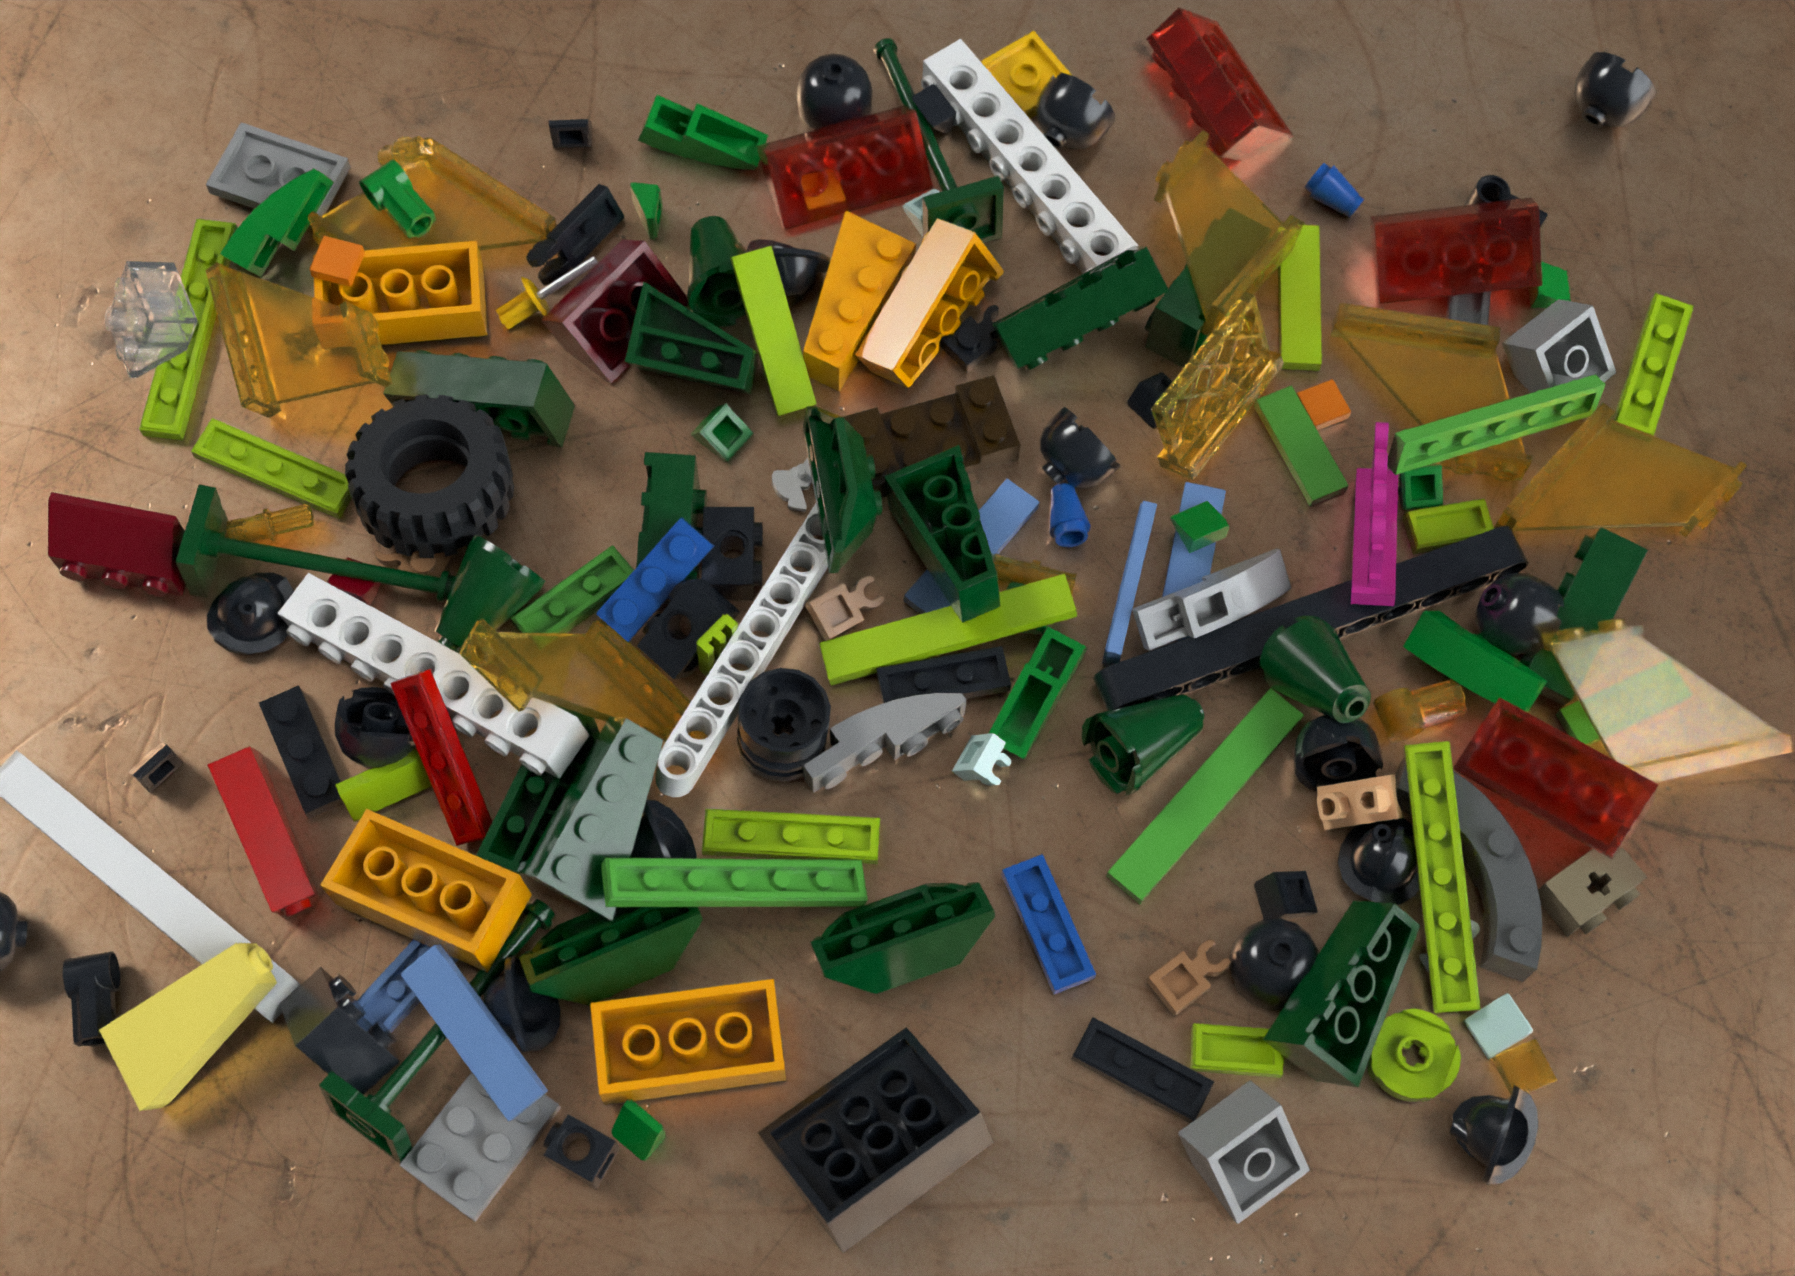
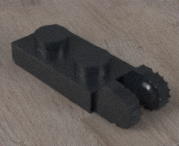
[526,184,625,286]

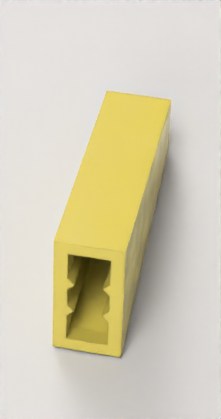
[99,943,277,1111]

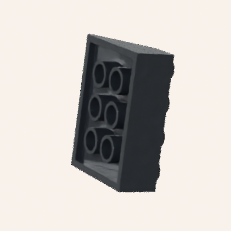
[758,1027,994,1253]

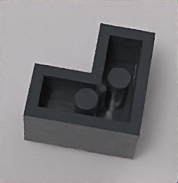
[279,967,400,1095]

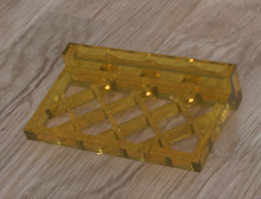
[1151,292,1284,480]

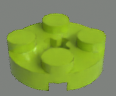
[1367,1008,1461,1102]

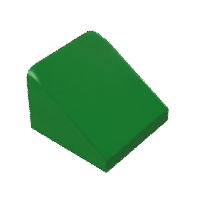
[630,182,663,240]
[1526,260,1571,308]
[691,404,754,462]
[1398,463,1443,510]
[1170,501,1230,553]
[611,1099,666,1161]

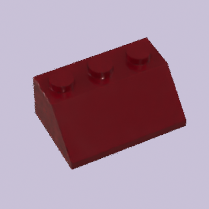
[541,240,688,383]
[48,492,186,597]

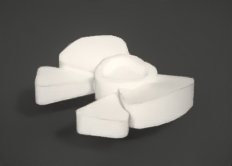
[772,457,813,512]

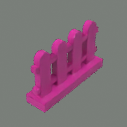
[1351,422,1398,606]

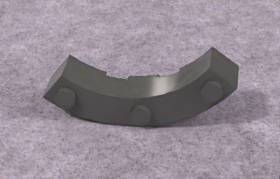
[1395,757,1542,982]

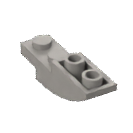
[1132,548,1291,651]
[803,693,967,793]

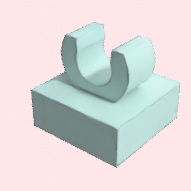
[952,733,1011,786]

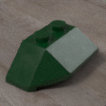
[802,406,882,574]
[476,700,600,874]
[810,882,995,994]
[519,907,703,1005]

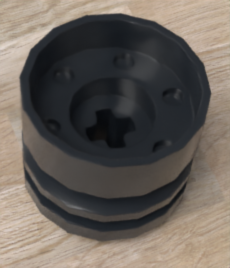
[736,668,831,782]

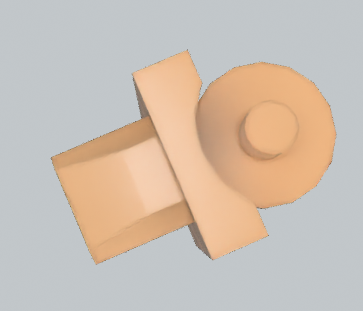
[1317,774,1403,830]

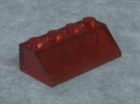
[1146,7,1294,161]
[757,105,933,230]
[1370,197,1543,304]
[1453,697,1659,859]

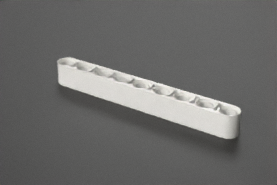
[655,503,828,797]
[0,750,301,1023]

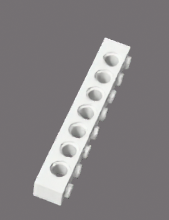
[921,39,1138,273]
[277,573,590,779]

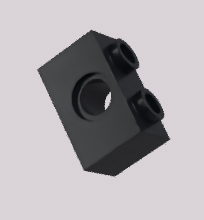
[701,507,763,601]
[637,578,740,680]

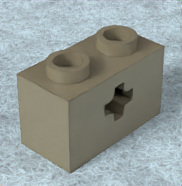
[1538,835,1647,937]

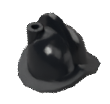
[747,239,830,307]
[207,572,294,655]
[630,800,697,859]
[1338,816,1420,905]
[481,955,561,1052]
[1450,1085,1539,1184]

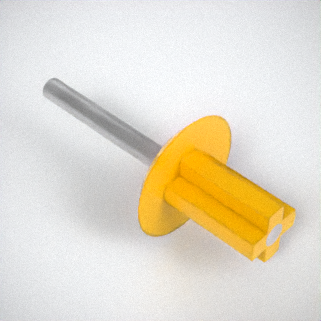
[495,256,599,330]

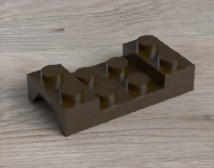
[843,375,1021,498]

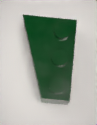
[625,282,759,395]
[636,452,707,604]

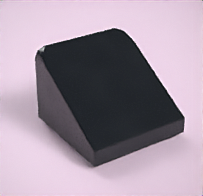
[912,83,956,134]
[549,119,592,148]
[1127,372,1190,428]
[129,742,182,793]
[1254,871,1318,920]

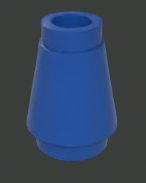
[1304,163,1364,218]
[1050,483,1091,547]

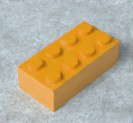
[313,240,488,350]
[320,809,532,973]
[591,979,786,1105]

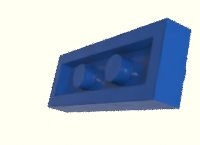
[596,517,714,642]
[1001,854,1096,995]

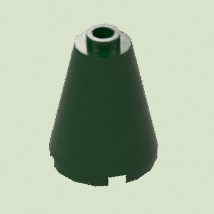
[687,216,747,327]
[434,535,546,654]
[1260,616,1371,723]
[1082,694,1204,795]

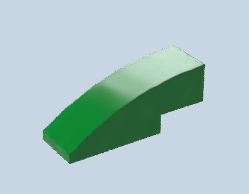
[638,95,768,170]
[220,168,334,277]
[1403,611,1547,717]
[988,627,1088,759]

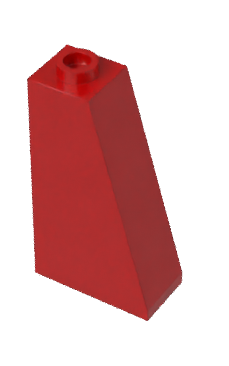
[207,746,319,917]

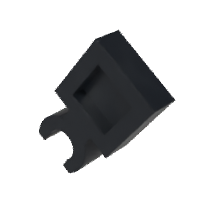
[940,305,999,373]

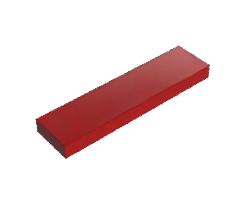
[390,669,492,846]

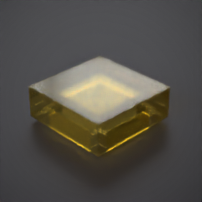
[1492,1038,1557,1094]

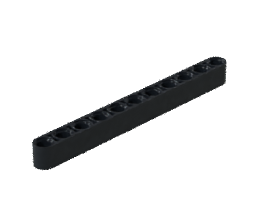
[1093,526,1529,711]

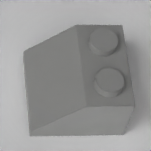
[1502,299,1617,393]
[1178,1080,1310,1224]

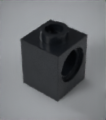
[543,1114,620,1190]

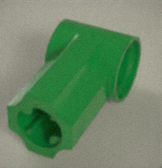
[359,159,436,238]

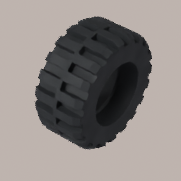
[345,394,514,558]

